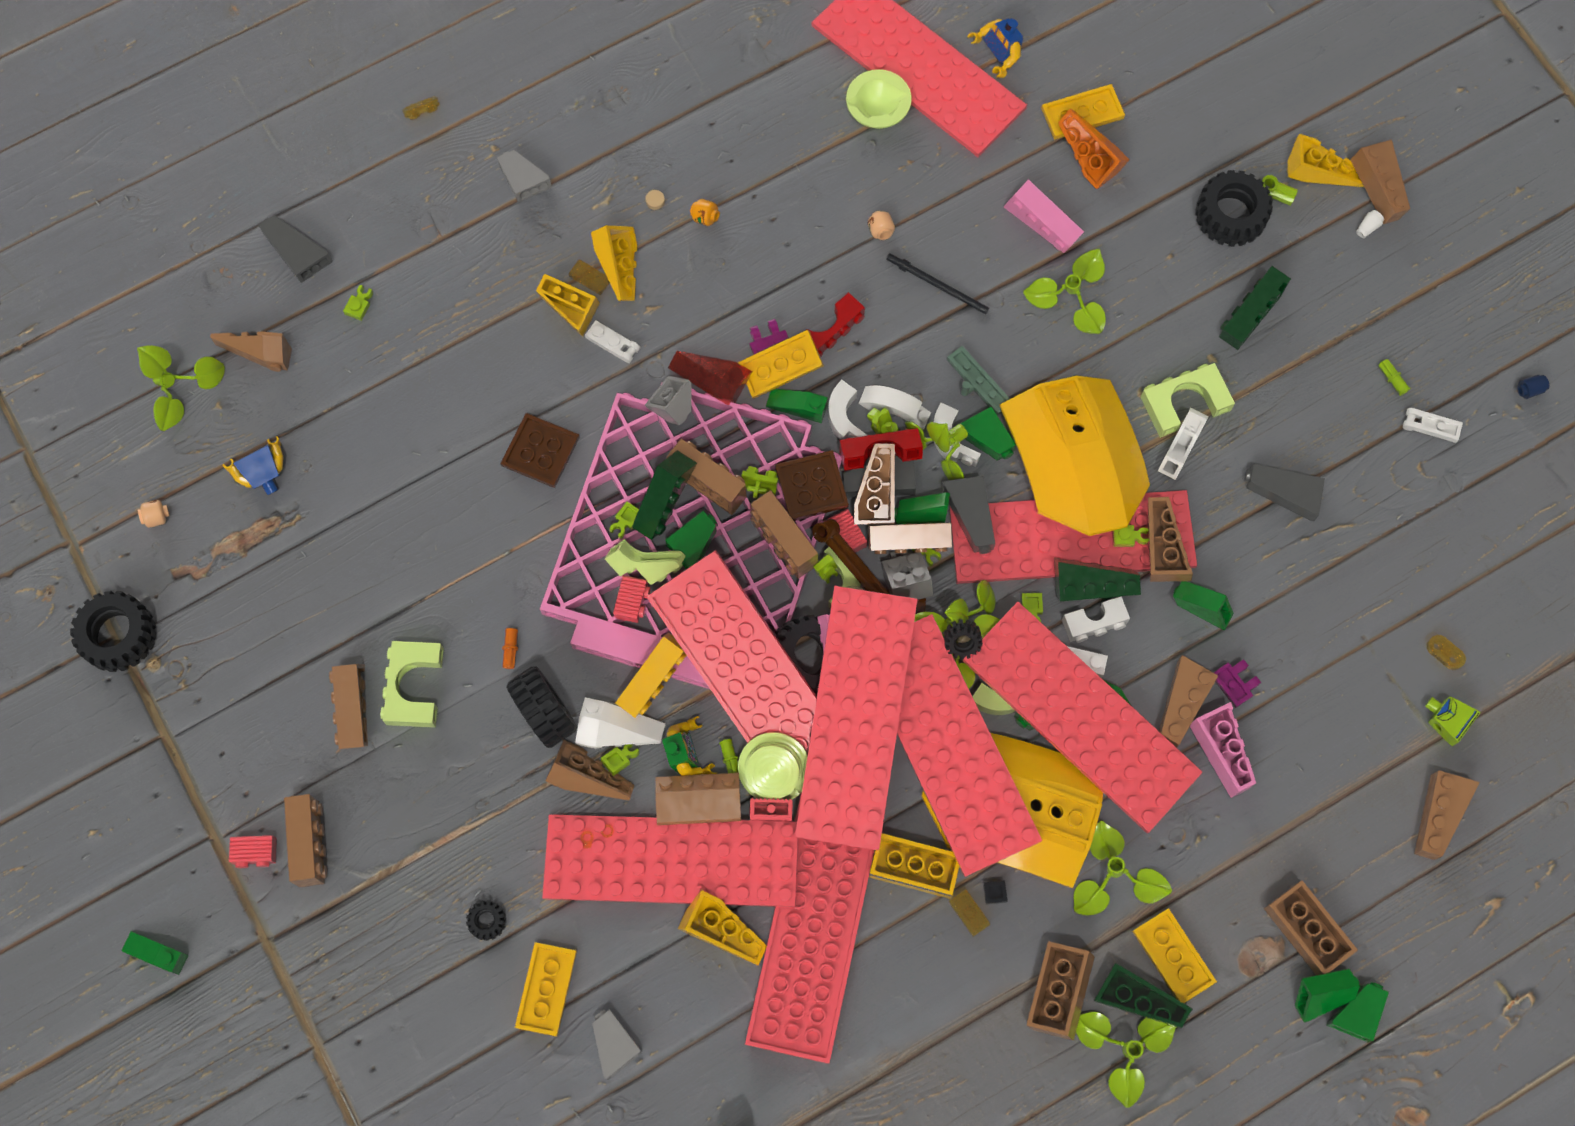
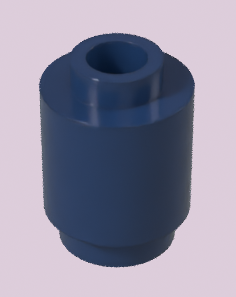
[1517,375,1550,399]

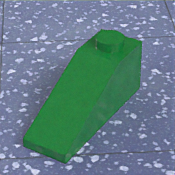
[766,389,828,424]
[121,931,189,975]

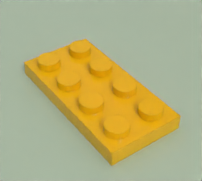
[1041,84,1125,140]
[738,330,824,398]
[1132,908,1217,1003]
[515,942,577,1037]

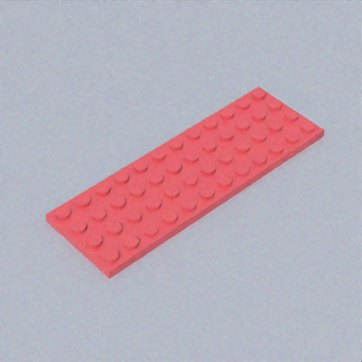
[812,0,1027,157]
[949,490,1197,584]
[647,550,817,795]
[795,586,917,850]
[962,602,1202,833]
[897,614,1042,877]
[745,794,874,1064]
[542,815,798,907]

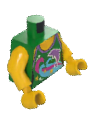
[662,716,717,776]

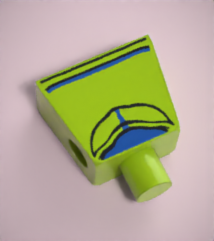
[1425,696,1481,746]

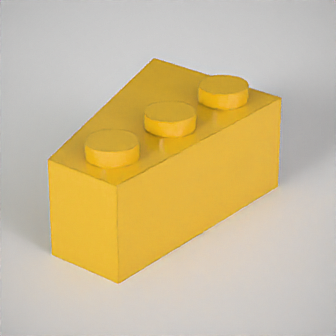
[536,274,600,337]

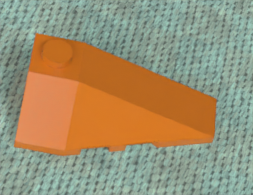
[1058,109,1130,189]

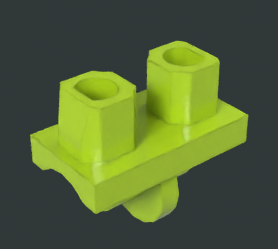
[867,408,899,434]
[741,466,778,499]

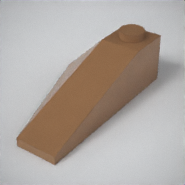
[210,332,292,372]
[854,444,895,524]
[546,740,635,800]

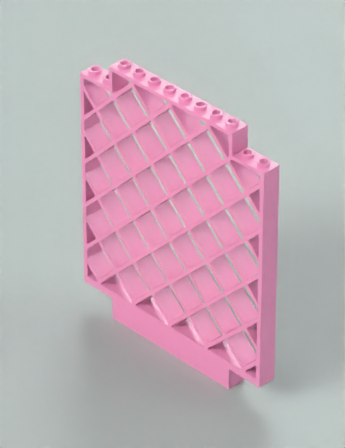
[540,383,842,690]

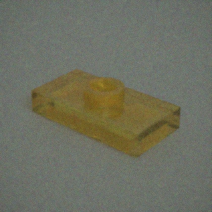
[568,259,610,295]
[948,889,991,937]

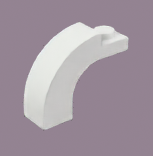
[828,379,867,440]
[859,385,931,430]
[934,403,981,467]
[1158,408,1209,480]

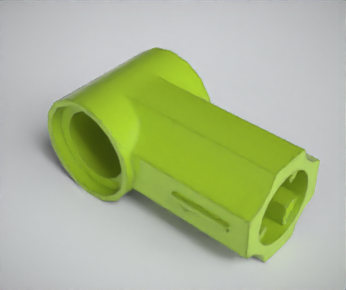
[1262,175,1298,206]

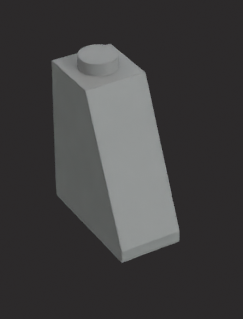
[497,150,552,203]
[592,1009,642,1080]

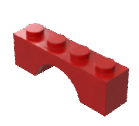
[805,292,865,358]
[840,428,923,471]

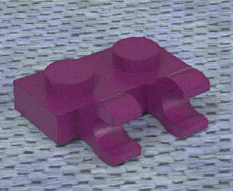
[749,318,789,355]
[1213,659,1261,708]

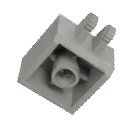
[882,552,933,600]

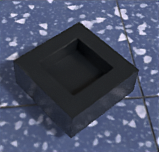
[983,880,1008,905]

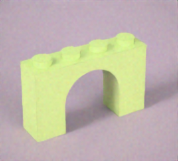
[1140,363,1235,438]
[380,641,444,728]

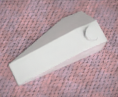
[575,697,666,749]

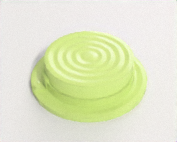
[846,69,912,129]
[738,732,808,800]

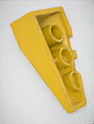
[1287,134,1364,187]
[591,225,637,301]
[678,890,767,966]

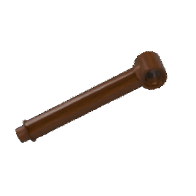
[812,519,890,594]

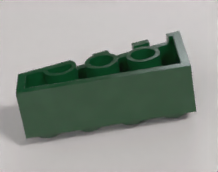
[1219,266,1291,350]
[632,450,697,540]
[1054,557,1141,602]
[1094,963,1192,1029]

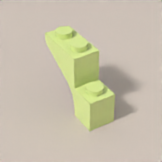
[605,539,685,585]

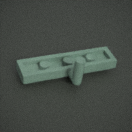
[947,346,1010,416]

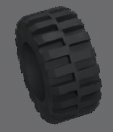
[1195,170,1273,247]
[70,591,156,672]
[775,615,824,694]
[506,666,577,748]

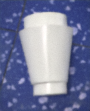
[1356,210,1384,239]

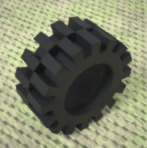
[944,619,983,659]
[466,900,506,941]

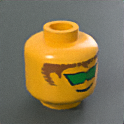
[690,199,720,226]

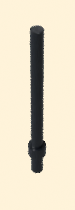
[886,253,990,314]

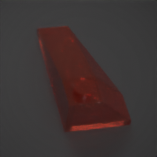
[668,351,753,405]

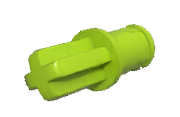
[1379,359,1411,396]
[719,739,740,779]

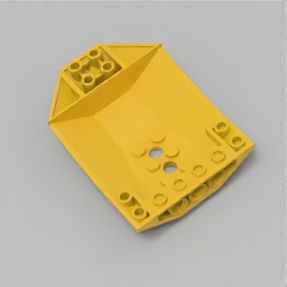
[1000,376,1150,536]
[921,733,1103,888]

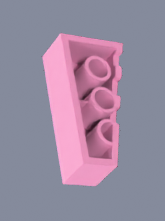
[1004,179,1084,253]
[1190,702,1256,798]

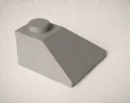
[645,376,691,425]

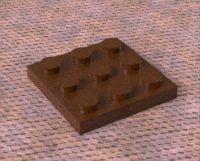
[500,413,580,488]
[775,450,849,521]

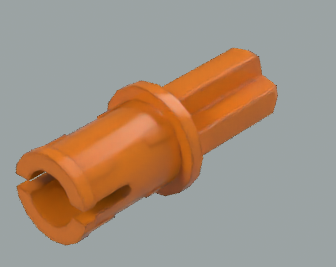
[502,628,518,669]

